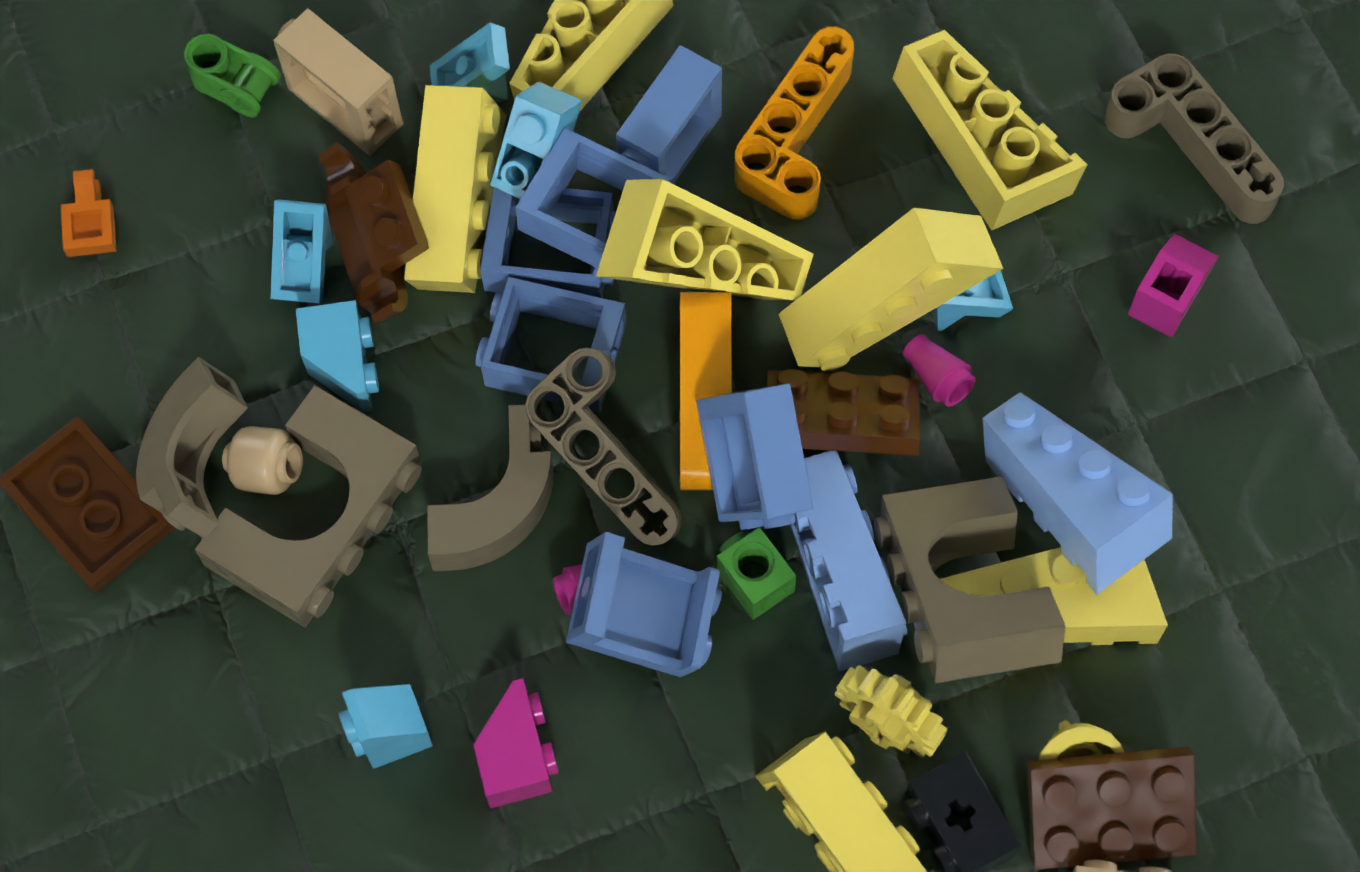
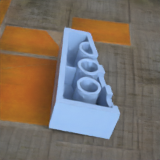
[983,392,1173,594]
[790,450,907,671]

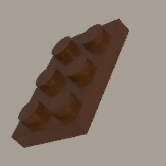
[767,369,920,456]
[0,416,176,594]
[1027,747,1196,870]

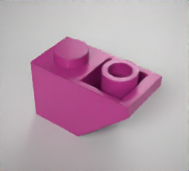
[1128,234,1219,338]
[473,678,559,809]

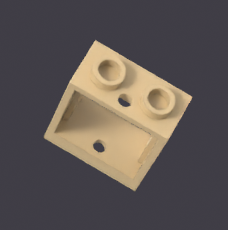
[273,8,403,156]

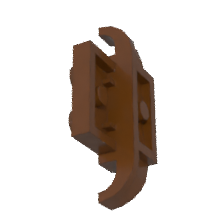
[318,143,429,324]

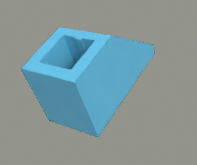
[490,82,583,199]
[296,300,379,413]
[338,684,433,769]

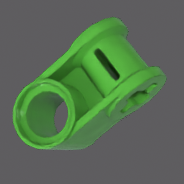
[184,34,282,117]

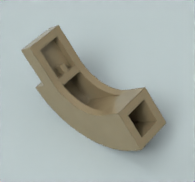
[136,357,248,538]
[427,405,554,571]

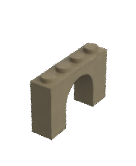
[195,385,422,628]
[874,476,1066,683]

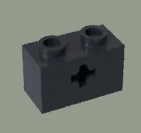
[903,751,1021,872]

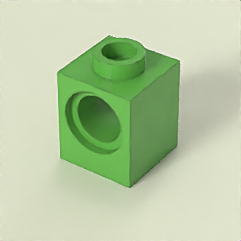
[717,527,796,620]

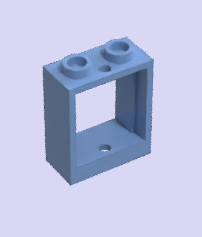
[616,45,722,184]
[516,128,671,281]
[480,188,616,298]
[476,277,626,413]
[696,383,814,530]

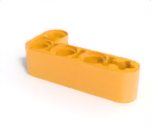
[734,27,854,220]
[680,292,732,490]

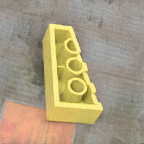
[509,0,674,112]
[892,30,1088,231]
[404,85,507,293]
[596,179,814,301]
[779,208,1003,371]
[940,547,1168,645]
[755,732,935,872]

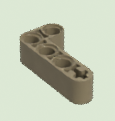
[1104,54,1284,224]
[525,348,682,546]

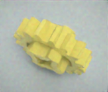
[835,665,947,758]

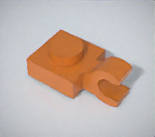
[61,169,117,257]

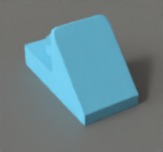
[430,22,510,103]
[270,199,333,303]
[931,270,1013,331]

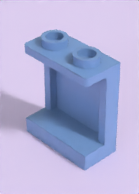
[566,532,722,677]

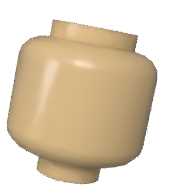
[222,426,303,495]

